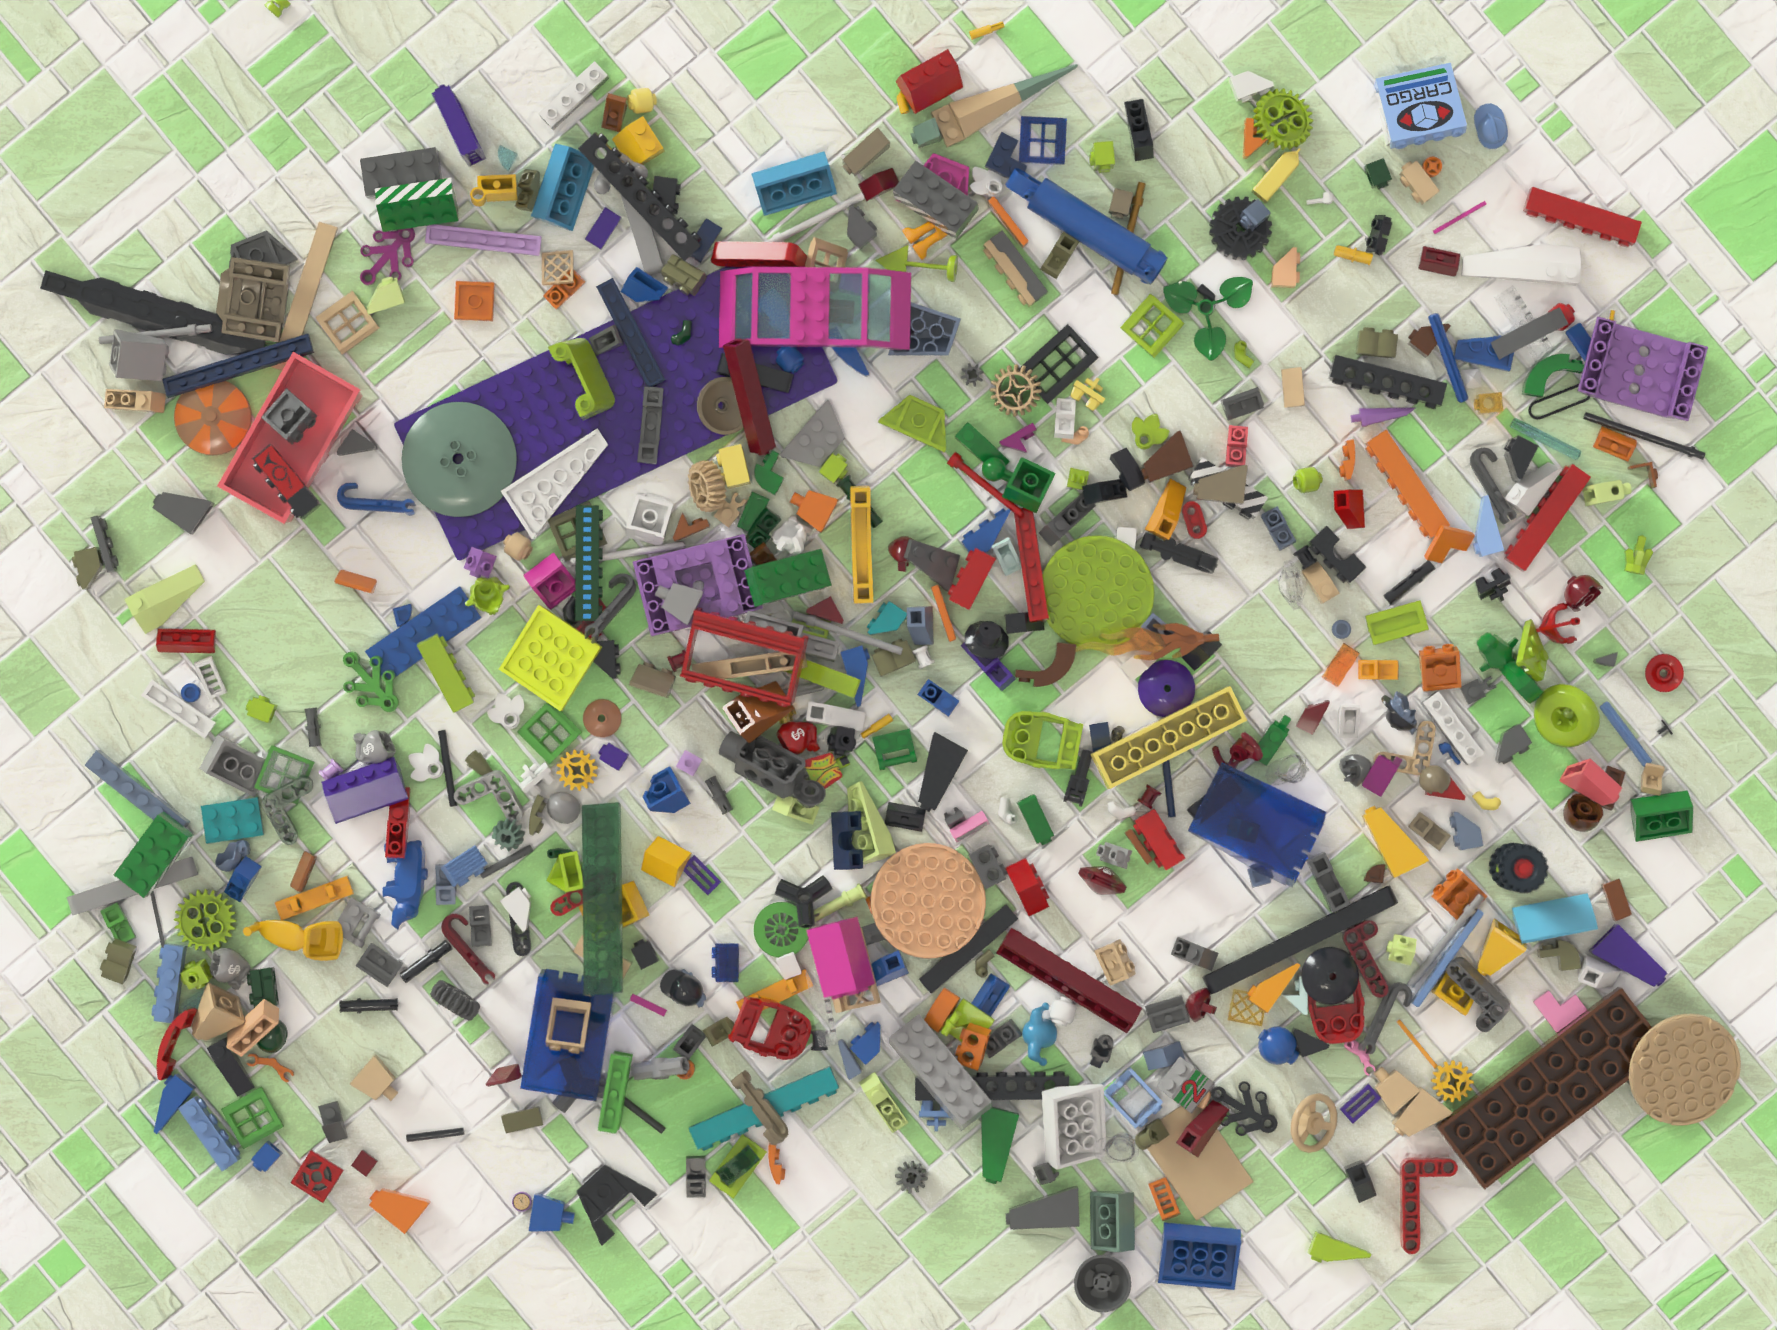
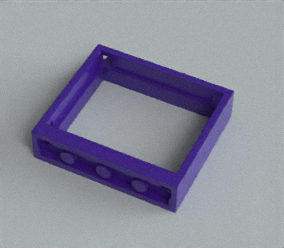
[432,84,486,167]

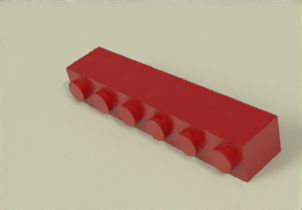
[1523,186,1642,247]
[1504,464,1591,572]

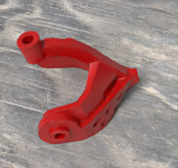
[1536,603,1580,644]

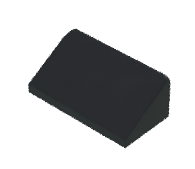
[885,802,926,832]

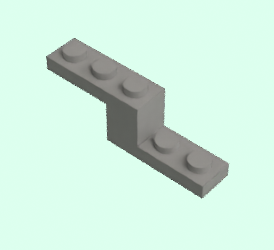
[744,611,840,662]

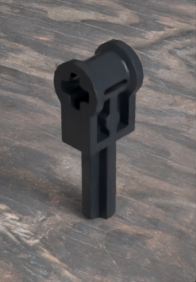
[1063,750,1093,807]

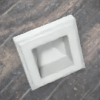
[1460,368,1482,389]

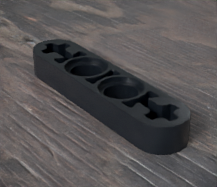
[506,882,531,956]

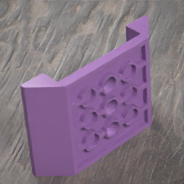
[1578,317,1708,421]

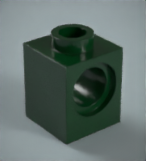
[1364,158,1392,190]

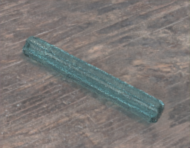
[1510,418,1581,460]

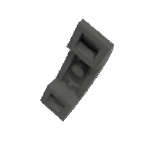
[1491,307,1568,360]
[637,386,664,464]

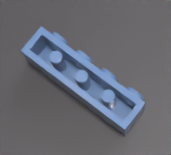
[152,943,187,1023]
[178,1096,241,1171]

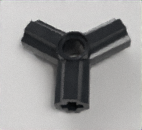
[775,875,833,928]

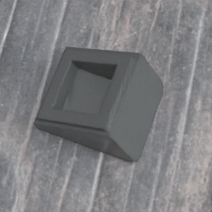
[1593,652,1618,667]

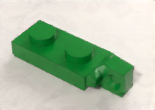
[1258,715,1291,766]

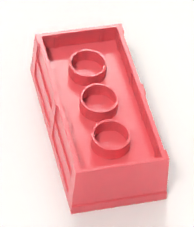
[217,352,363,524]

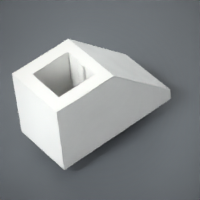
[1229,71,1274,103]
[1577,955,1621,988]

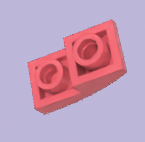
[1225,425,1248,467]

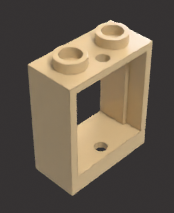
[546,997,591,1054]

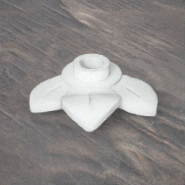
[969,167,1003,198]
[487,693,524,729]
[408,744,444,781]

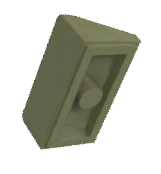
[501,1106,543,1133]

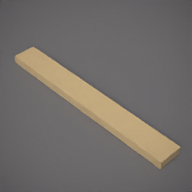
[271,222,338,370]

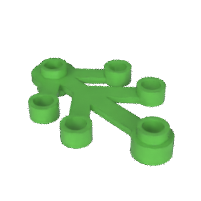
[343,651,399,712]

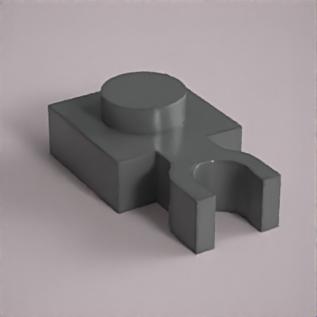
[1460,676,1497,705]

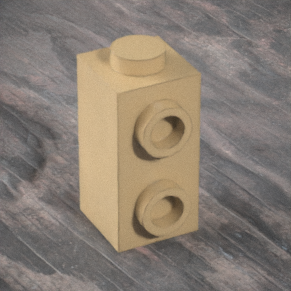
[1399,161,1440,205]

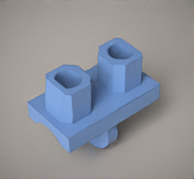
[919,1101,950,1131]

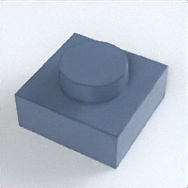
[1247,864,1271,888]

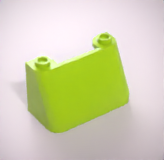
[548,338,615,421]

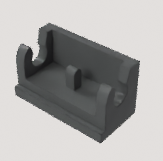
[1221,387,1264,421]

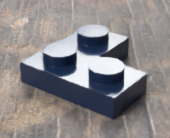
[984,132,1027,179]

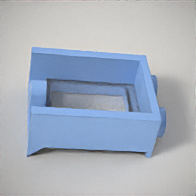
[1104,1067,1163,1129]

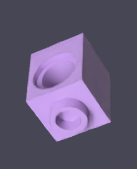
[676,750,703,776]

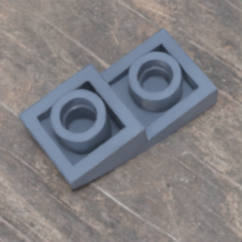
[1261,506,1296,551]

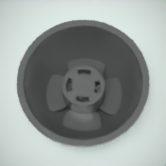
[1074,1255,1131,1312]

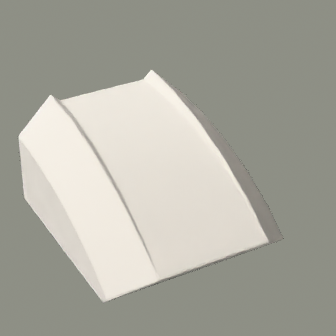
[625,493,674,545]

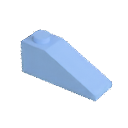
[1473,495,1504,557]

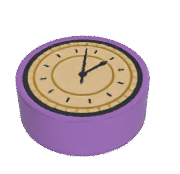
[512,1192,532,1211]

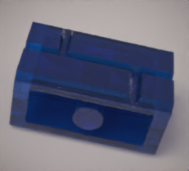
[712,943,739,982]

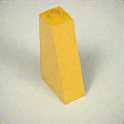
[1362,805,1429,878]

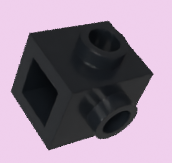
[827,726,856,756]

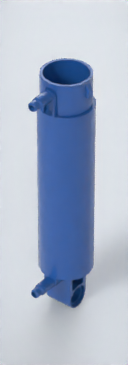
[1005,168,1168,285]

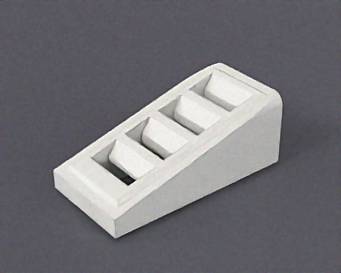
[194,656,227,700]

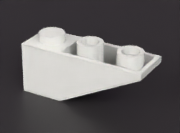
[806,701,865,731]

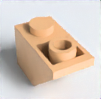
[1271,247,1300,288]

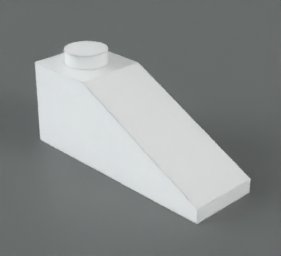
[1504,462,1562,516]

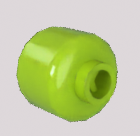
[1293,467,1323,493]

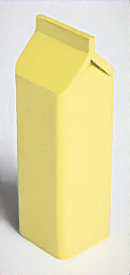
[1251,148,1301,203]

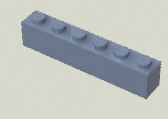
[84,750,190,828]

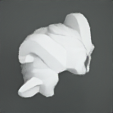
[771,516,812,555]

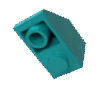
[867,601,907,635]

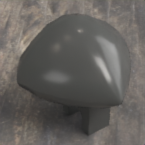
[1339,754,1372,787]

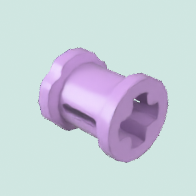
[319,758,344,780]

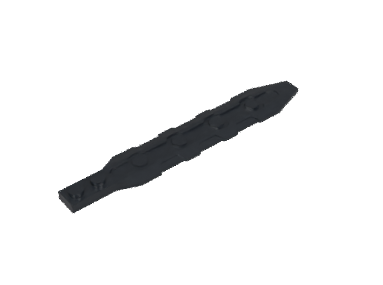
[40,270,266,355]

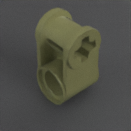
[1135,1118,1169,1150]

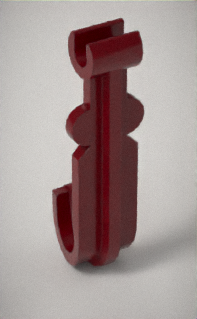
[441,914,495,985]

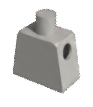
[655,583,704,625]

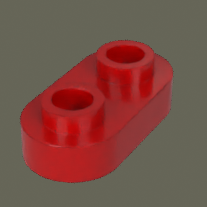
[1182,501,1207,539]

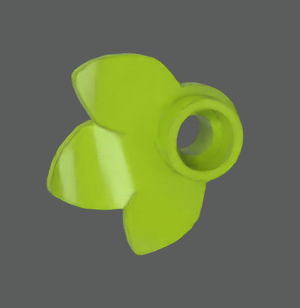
[1131,414,1169,450]

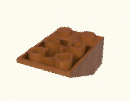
[722,681,795,743]

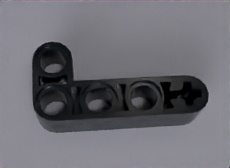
[716,353,794,393]

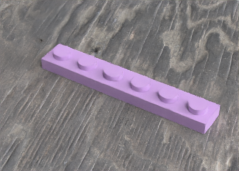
[425,225,542,256]

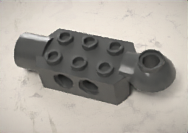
[719,731,826,808]

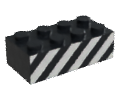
[1188,457,1268,520]

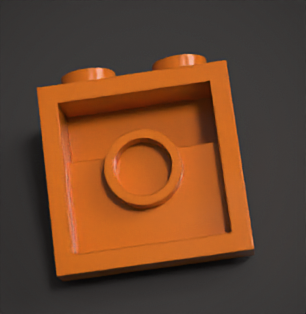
[1419,644,1462,692]
[1431,868,1487,920]

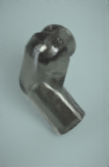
[1111,726,1125,744]

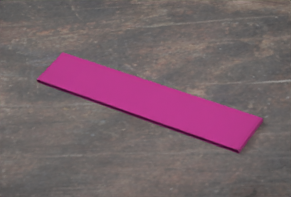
[630,994,667,1016]

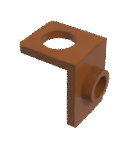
[1627,462,1658,489]

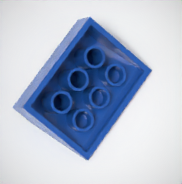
[1158,1222,1241,1290]

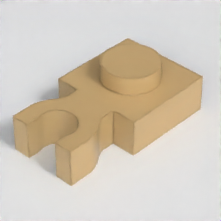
[714,492,747,528]

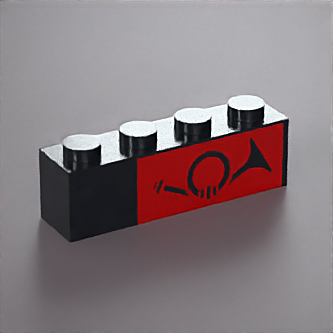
[252,444,322,519]

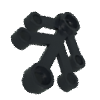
[1211,1081,1278,1136]

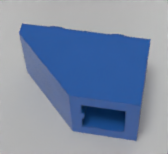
[917,679,959,717]
[224,856,262,902]
[850,1021,880,1065]

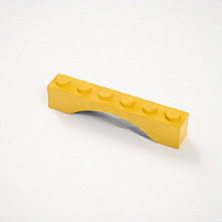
[850,486,873,603]

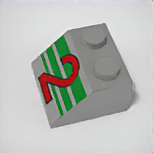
[1157,1056,1215,1113]

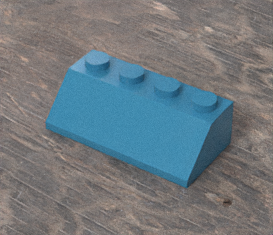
[531,144,594,231]
[751,151,837,216]

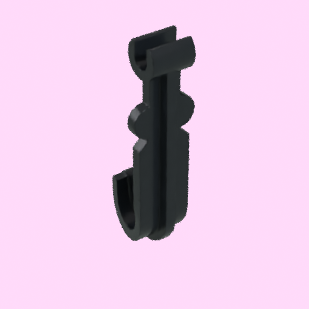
[1140,532,1219,574]

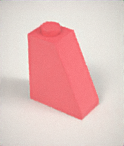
[1559,758,1622,806]

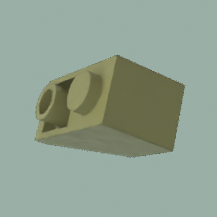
[72,547,104,590]

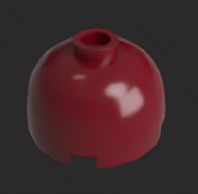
[1564,575,1603,612]

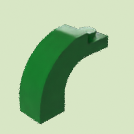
[1522,354,1584,398]

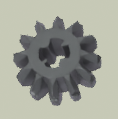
[895,1161,928,1194]

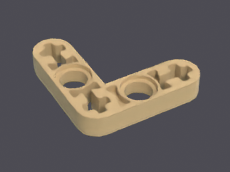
[1373,721,1436,775]

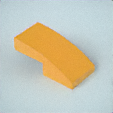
[1358,660,1399,680]

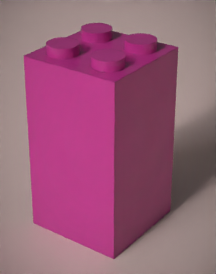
[806,917,875,1000]

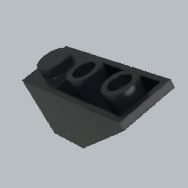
[1124,99,1154,161]

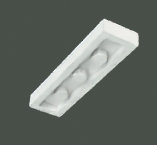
[141,680,216,739]

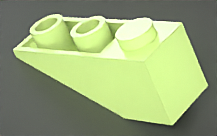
[859,1072,909,1133]

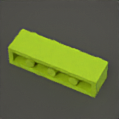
[417,633,475,713]

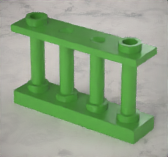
[597,1051,633,1134]

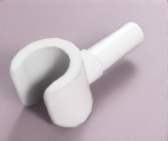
[1306,192,1334,205]

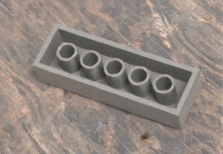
[889,1014,992,1131]

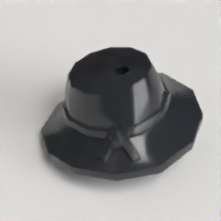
[965,621,1009,659]

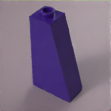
[1589,924,1668,987]

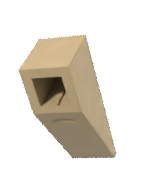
[104,389,166,413]

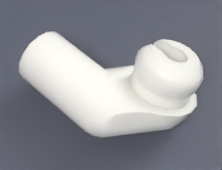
[998,798,1017,825]
[1108,801,1136,819]

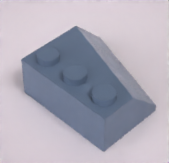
[888,302,961,355]

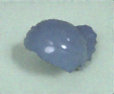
[215,840,251,872]

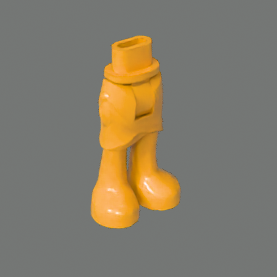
[902,221,948,260]

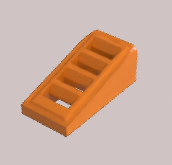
[1148,1177,1181,1221]

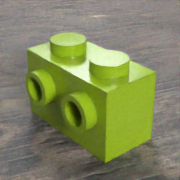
[1089,141,1115,173]

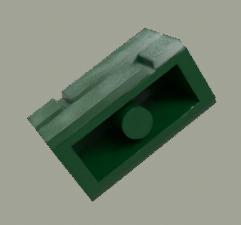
[247,967,279,1008]

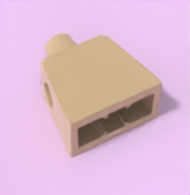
[350,1055,398,1101]
[1373,1066,1420,1115]

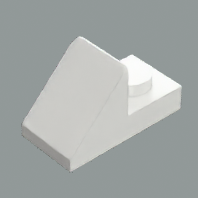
[1338,705,1361,738]

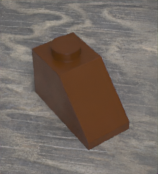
[1408,324,1451,358]

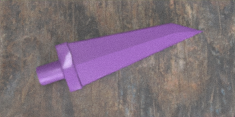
[1350,408,1415,427]

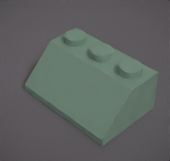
[1090,1191,1135,1252]

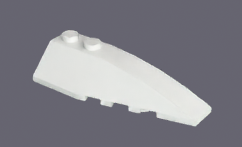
[1461,244,1581,286]

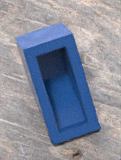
[620,267,668,302]

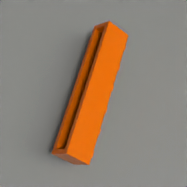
[1365,430,1450,539]

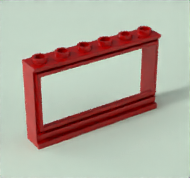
[680,607,809,707]

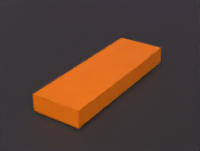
[988,196,1029,248]
[931,585,956,642]

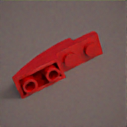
[385,787,410,858]

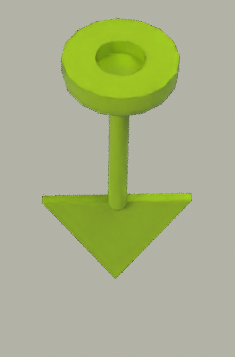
[875,245,958,282]

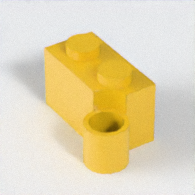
[470,174,518,207]

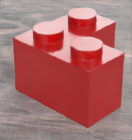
[1005,858,1049,916]

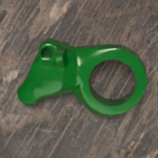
[1476,632,1544,704]

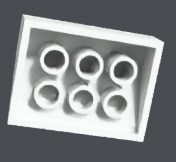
[1042,1084,1107,1170]

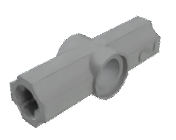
[631,1056,689,1080]

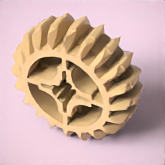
[990,364,1042,416]
[687,460,727,512]

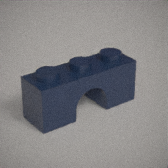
[831,811,864,870]

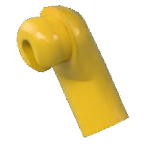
[897,91,910,114]

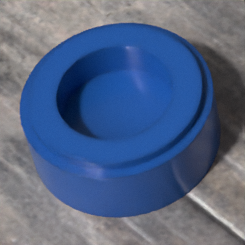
[181,683,201,702]

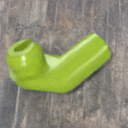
[1234,340,1254,368]

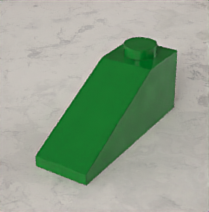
[955,422,1010,466]

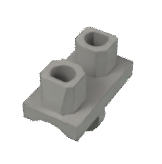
[1096,842,1132,869]

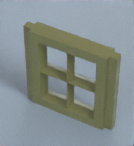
[548,501,608,562]

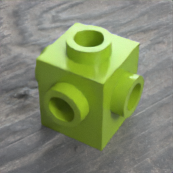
[180,959,213,990]

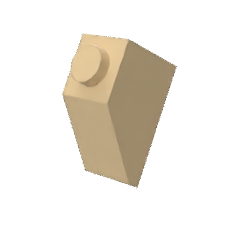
[1301,561,1340,604]

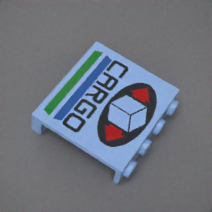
[1375,63,1467,149]

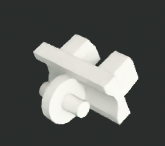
[519,762,555,797]

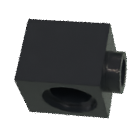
[631,939,659,970]

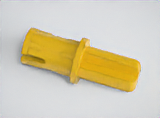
[1334,245,1373,265]

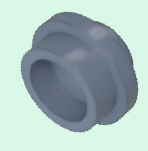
[1332,620,1351,639]

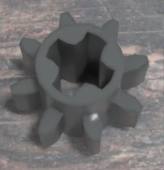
[960,363,984,387]

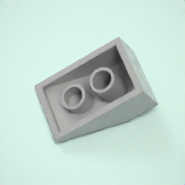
[200,735,265,797]

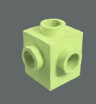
[1386,934,1417,965]

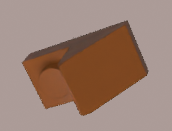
[602,93,627,132]
[673,513,710,542]

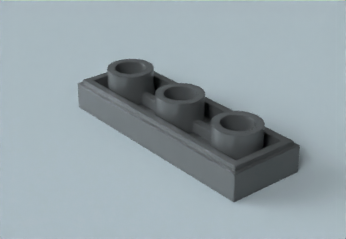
[90,516,119,573]

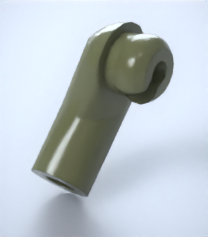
[975,949,995,978]

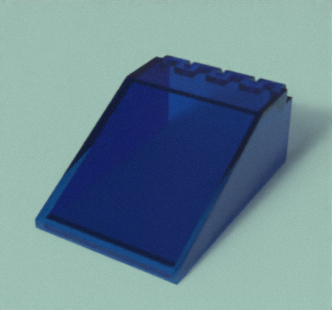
[1188,762,1327,888]
[520,969,618,1102]

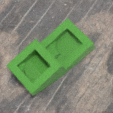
[100,902,137,942]

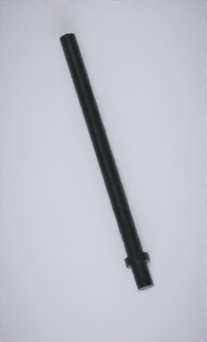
[1583,412,1706,460]

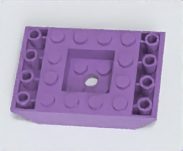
[633,534,763,636]

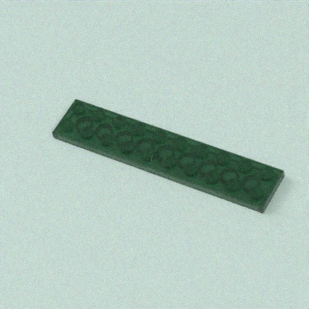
[582,802,623,996]

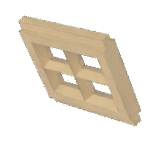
[805,237,848,293]
[315,291,379,355]

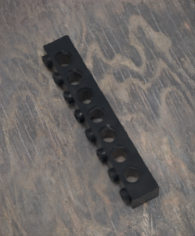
[578,132,703,261]
[915,1071,1069,1101]

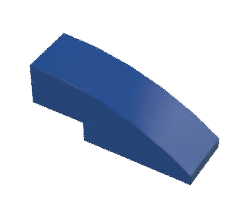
[829,326,870,377]

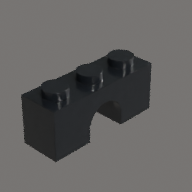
[1308,526,1366,584]

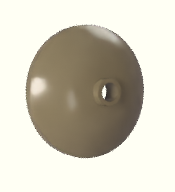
[697,377,743,435]

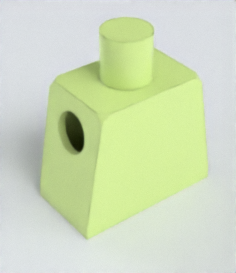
[1582,480,1632,507]

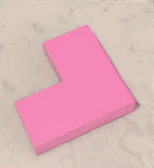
[1533,990,1587,1033]

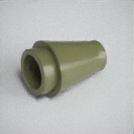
[465,750,493,776]

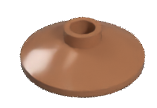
[583,699,621,737]

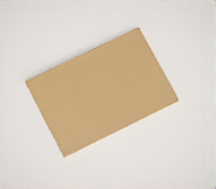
[1148,1106,1253,1221]

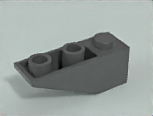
[1039,492,1096,547]

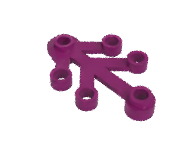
[360,228,415,286]

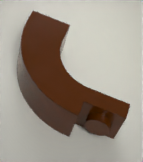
[1015,642,1076,687]

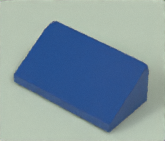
[1565,323,1591,361]
[971,973,1010,1017]

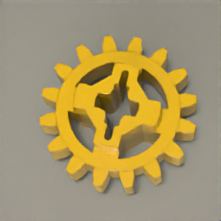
[556,749,598,791]
[1431,1060,1474,1102]

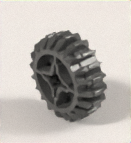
[430,980,481,1020]

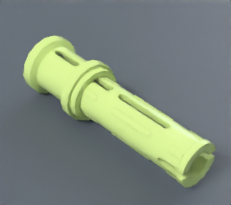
[814,883,867,923]

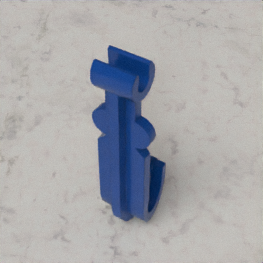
[337,483,416,516]

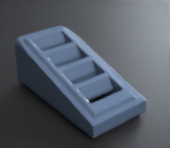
[838,1039,862,1080]

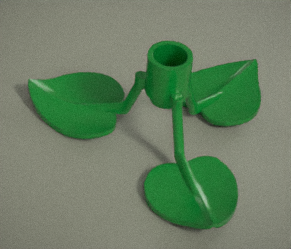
[1163,277,1253,361]

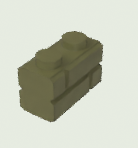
[661,254,707,296]

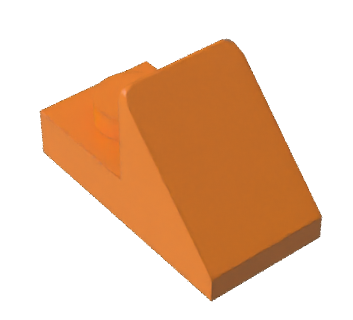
[1243,118,1268,159]

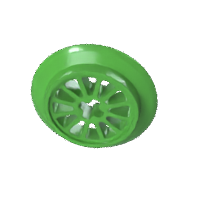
[754,902,809,958]

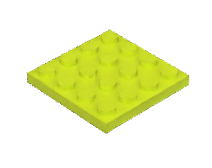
[499,605,602,711]

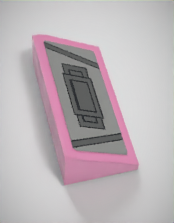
[949,811,990,843]

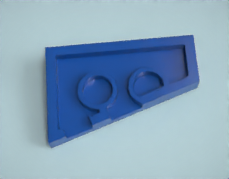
[1454,336,1514,372]

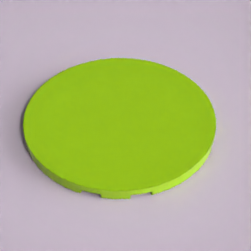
[1043,535,1155,650]

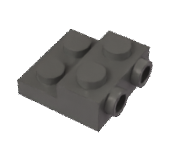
[261,388,318,445]

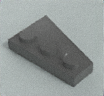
[904,539,960,592]

